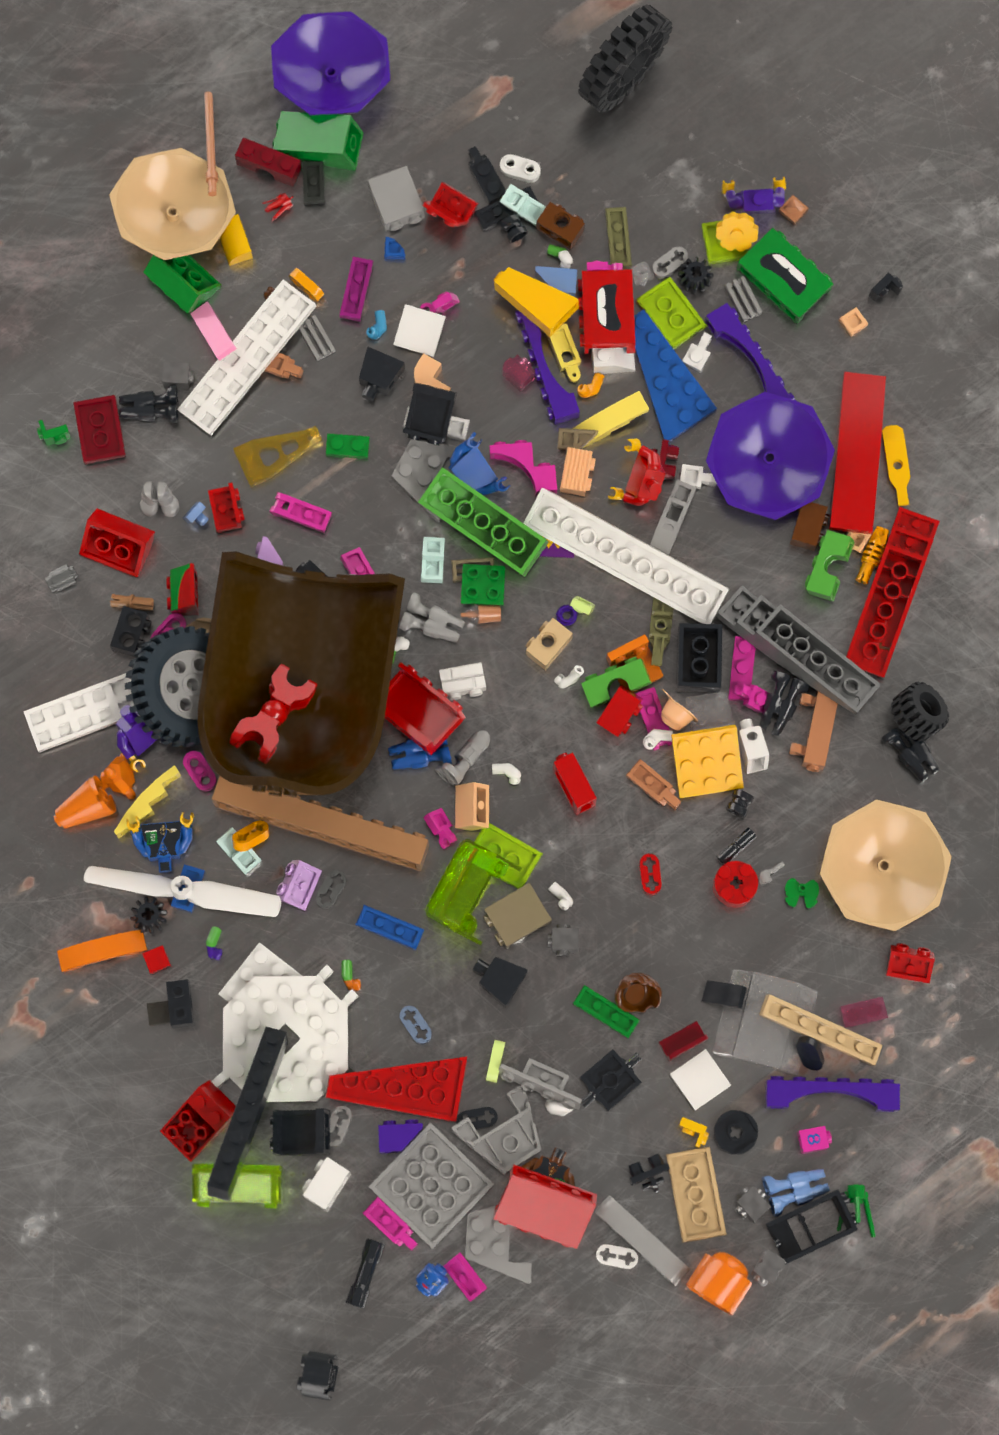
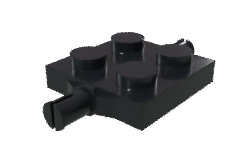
[580,1049,642,1111]

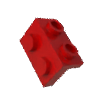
[208,483,245,533]

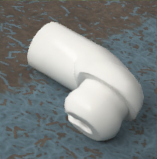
[554,665,584,689]
[643,729,673,750]
[492,763,521,785]
[548,882,573,910]
[545,1099,574,1116]

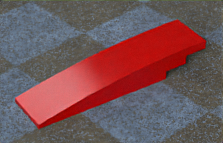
[829,372,886,534]
[846,507,940,678]

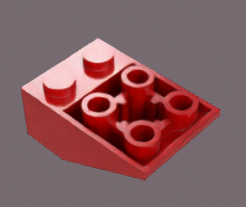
[160,1080,236,1162]

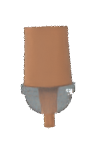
[461,604,501,625]

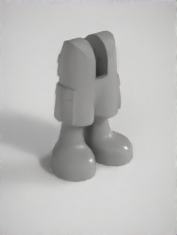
[140,481,179,518]
[399,592,465,642]
[434,731,491,786]

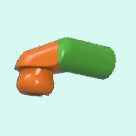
[341,960,361,991]

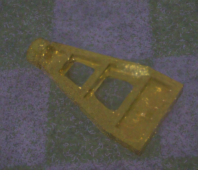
[233,425,322,487]

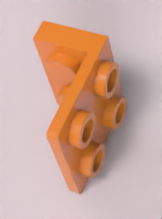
[606,634,663,692]

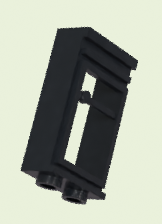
[766,1189,860,1265]

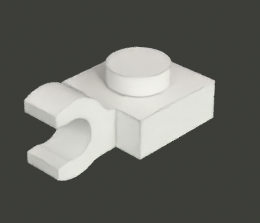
[682,332,712,373]
[680,464,717,489]

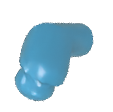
[366,310,387,340]

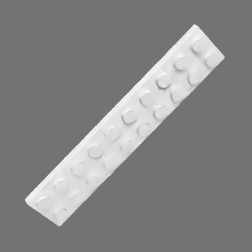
[523,488,730,624]

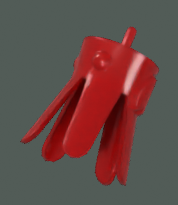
[262,193,294,221]

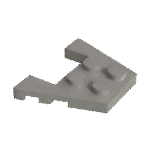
[391,440,457,523]
[451,1085,541,1175]
[465,1206,532,1284]

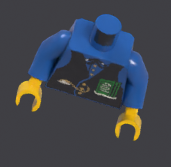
[126,812,194,873]

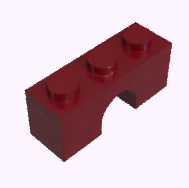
[235,137,302,187]

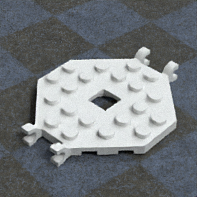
[211,965,359,1102]

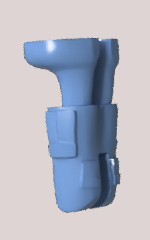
[762,1169,830,1217]

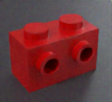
[597,685,643,737]

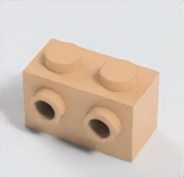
[455,782,489,831]

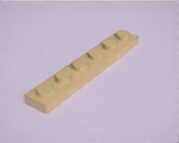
[759,994,882,1066]

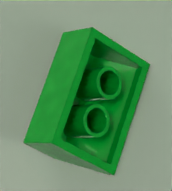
[143,255,222,313]

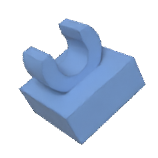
[182,502,209,526]

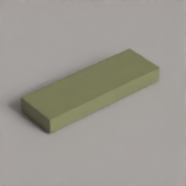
[605,207,632,269]

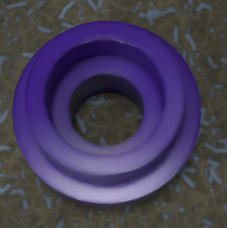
[556,605,577,626]

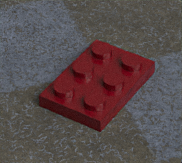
[73,395,126,464]

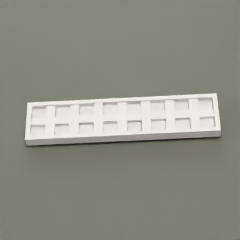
[177,280,316,436]
[24,664,192,753]

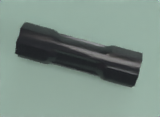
[346,1238,385,1309]

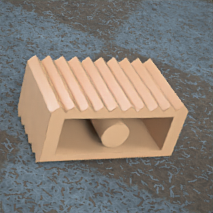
[560,447,596,497]

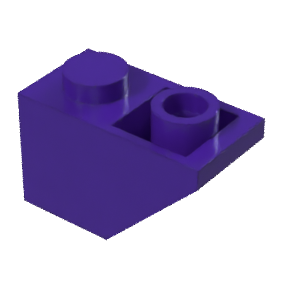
[378,1119,423,1154]

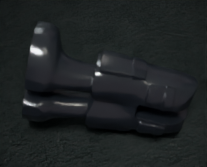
[119,385,179,424]
[759,671,810,737]
[881,727,940,782]

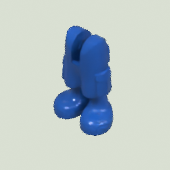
[388,739,452,770]

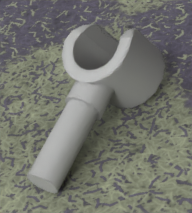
[758,862,785,885]

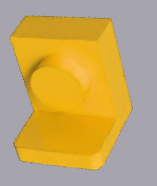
[678,1117,709,1148]

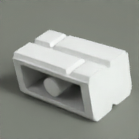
[439,662,486,701]

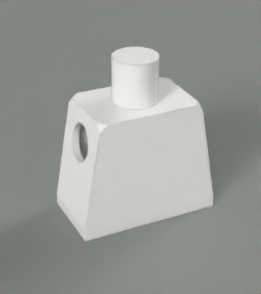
[738,719,769,774]

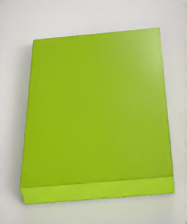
[636,276,707,349]
[464,823,543,890]

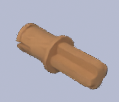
[111,594,154,611]

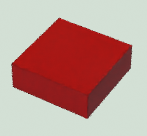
[142,945,171,974]

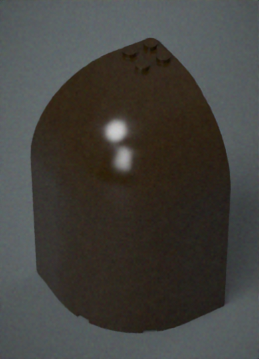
[198,551,405,797]

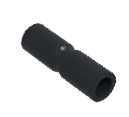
[716,827,757,865]

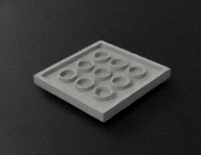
[369,1122,494,1250]

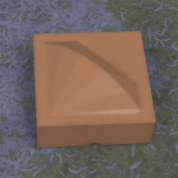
[779,195,808,225]

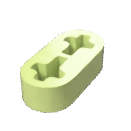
[486,1040,505,1083]

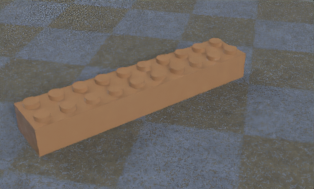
[212,776,429,872]

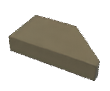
[557,428,598,450]

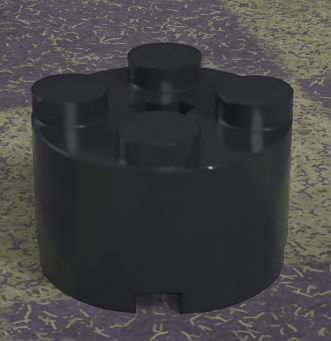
[297,1351,338,1400]

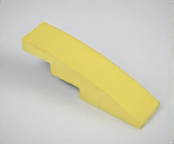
[572,391,649,449]
[114,765,181,838]

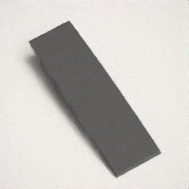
[715,586,881,714]

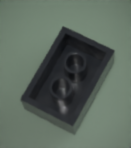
[677,623,723,693]

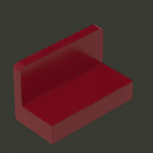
[658,1021,709,1062]

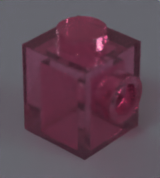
[502,354,535,392]

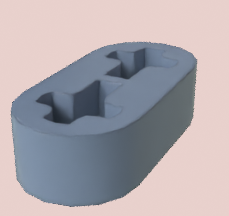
[400,1006,432,1045]

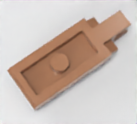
[264,353,304,379]
[626,759,681,810]

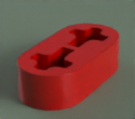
[639,853,662,896]

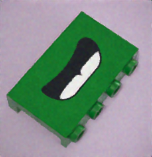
[736,228,833,324]

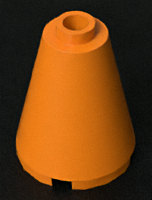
[54,775,117,829]

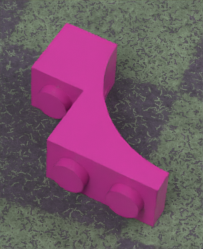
[489,440,557,497]

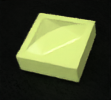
[570,596,595,615]

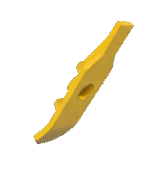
[882,425,911,506]

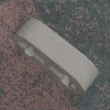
[652,247,688,280]
[330,1106,352,1147]

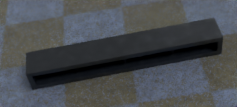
[206,1026,288,1202]

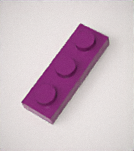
[340,256,373,322]

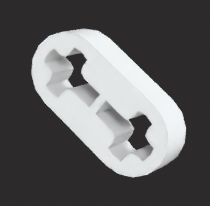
[596,1244,638,1269]

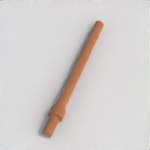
[204,91,218,197]

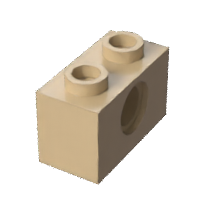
[525,618,573,671]

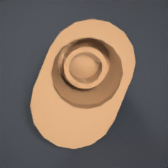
[661,689,698,731]

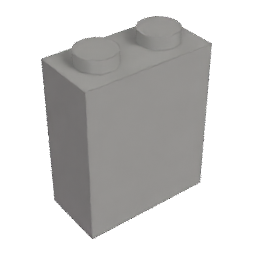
[368,166,425,231]

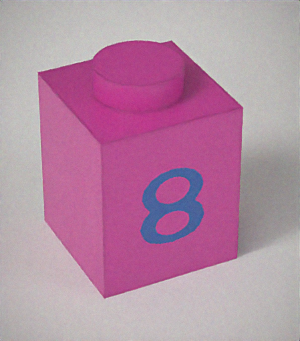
[797,1126,832,1154]

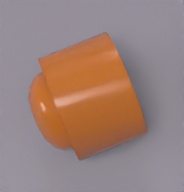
[685,1252,752,1316]

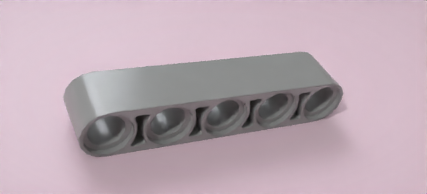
[594,1196,690,1286]

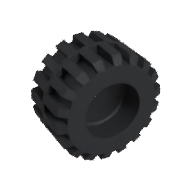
[891,682,949,741]

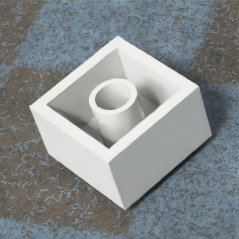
[302,1157,351,1212]

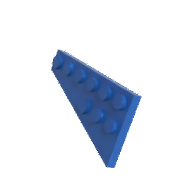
[634,310,717,443]

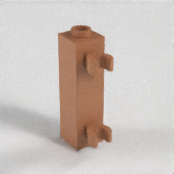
[789,691,838,772]

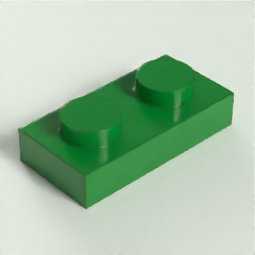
[326,433,370,459]

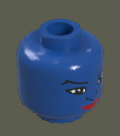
[416,1263,449,1297]

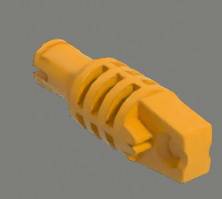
[855,526,889,585]

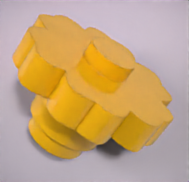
[716,212,759,252]

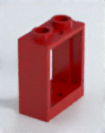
[553,752,597,816]

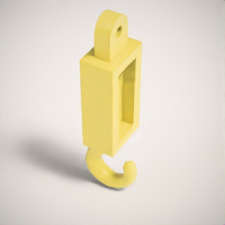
[546,323,581,382]

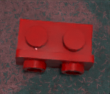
[886,943,935,984]

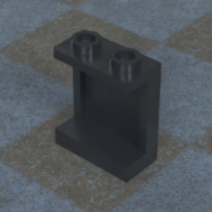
[403,382,457,445]
[270,1108,330,1156]

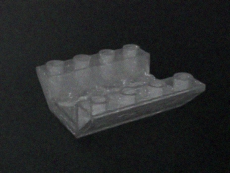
[712,969,818,1077]

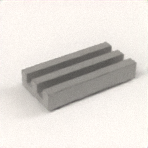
[725,276,762,322]
[299,315,336,361]

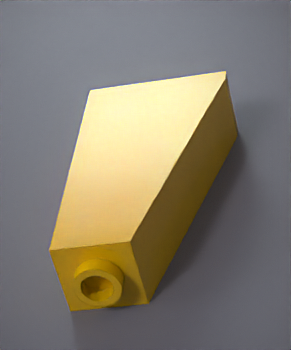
[494,267,579,337]

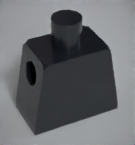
[359,347,405,401]
[473,957,528,1008]

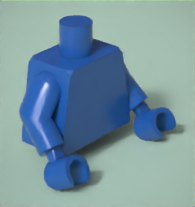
[448,432,511,495]

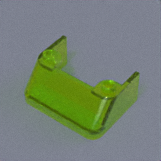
[426,839,522,945]
[192,1164,285,1209]

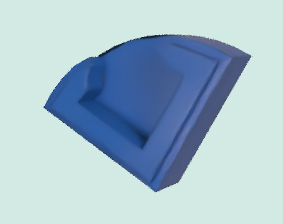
[384,237,405,260]

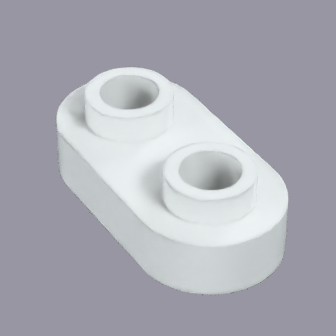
[500,154,541,183]

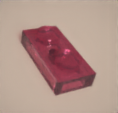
[839,997,888,1028]

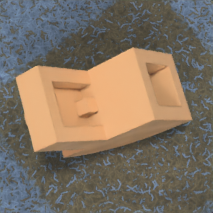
[414,353,451,391]

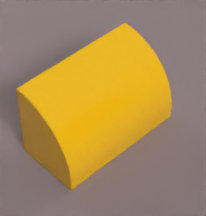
[220,214,253,266]

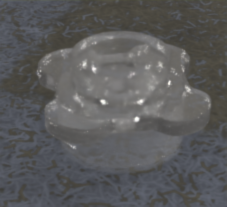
[630,262,654,285]

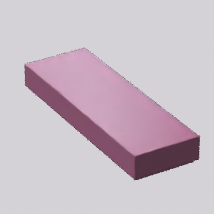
[190,301,237,361]

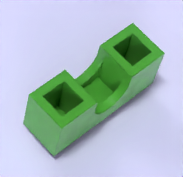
[805,530,855,602]
[581,657,653,708]

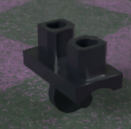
[628,1153,670,1193]

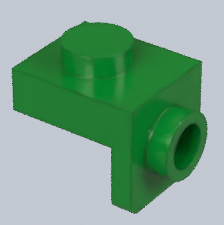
[37,420,71,446]

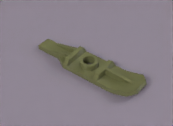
[649,597,674,666]

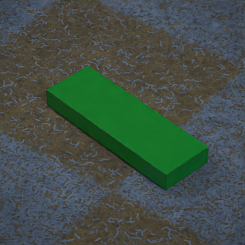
[573,985,640,1039]

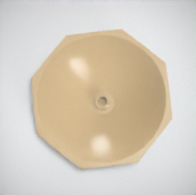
[109,148,236,260]
[820,800,952,931]

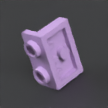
[276,860,322,911]

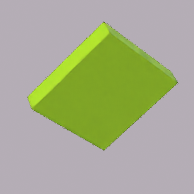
[701,220,749,265]

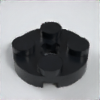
[714,1110,758,1155]

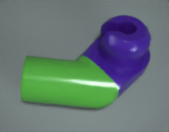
[206,926,223,960]

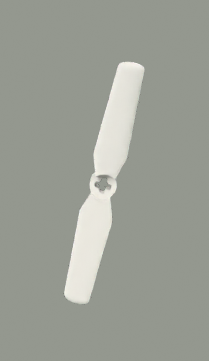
[84,866,281,917]

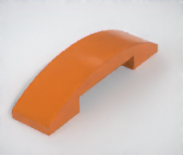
[57,930,147,973]

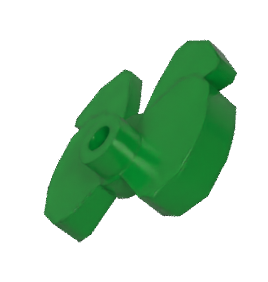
[785,878,819,909]

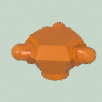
[100,753,136,800]

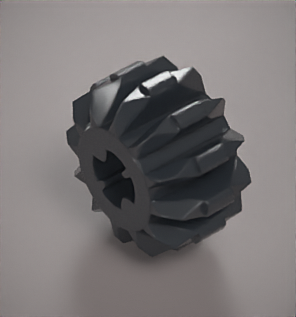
[678,257,714,294]
[130,897,168,934]

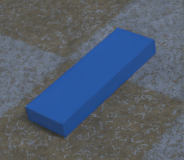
[356,905,424,950]

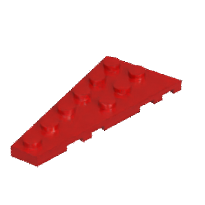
[325,1056,467,1122]

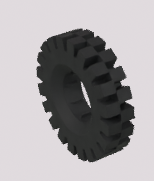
[578,4,673,113]

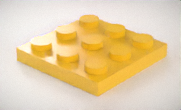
[671,725,744,798]

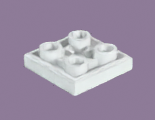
[393,304,446,357]
[670,1049,731,1111]

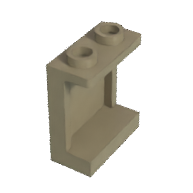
[483,883,552,949]

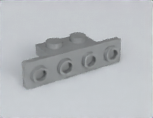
[498,1058,582,1110]

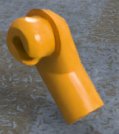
[577,373,605,398]

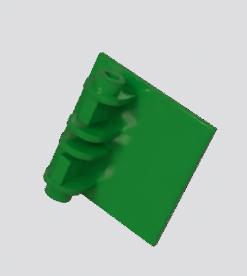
[461,564,505,606]

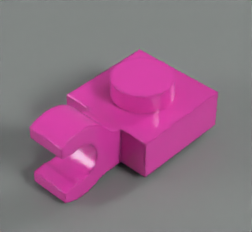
[420,292,460,314]
[734,684,770,713]
[423,808,457,849]

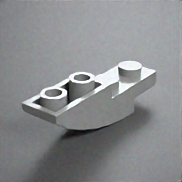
[650,480,697,555]

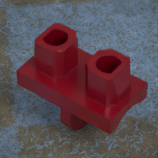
[651,439,679,479]

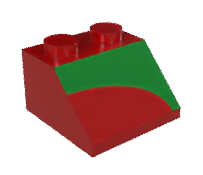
[166,563,199,616]

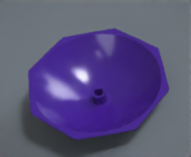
[271,11,390,115]
[706,391,835,520]

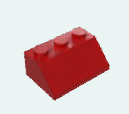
[79,508,155,578]

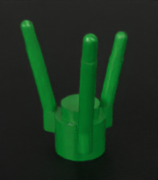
[837,1185,876,1238]

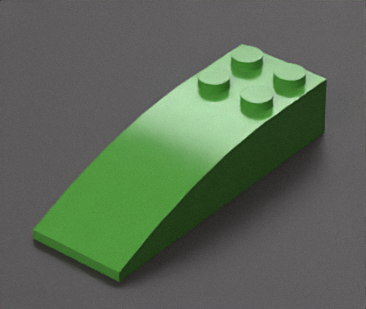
[418,467,549,577]

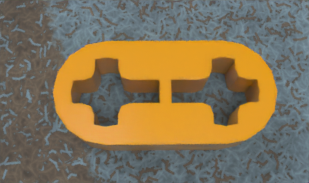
[288,268,324,302]
[232,820,269,852]

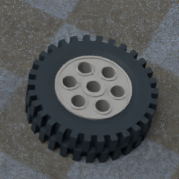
[125,626,209,747]

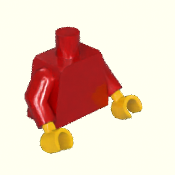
[608,438,665,506]

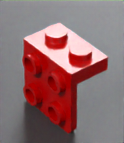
[422,182,479,228]

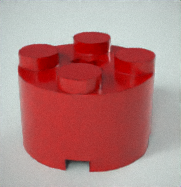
[713,861,758,908]

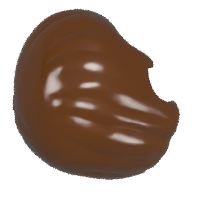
[615,972,662,1012]

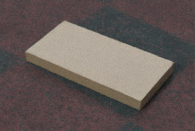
[666,1147,727,1243]

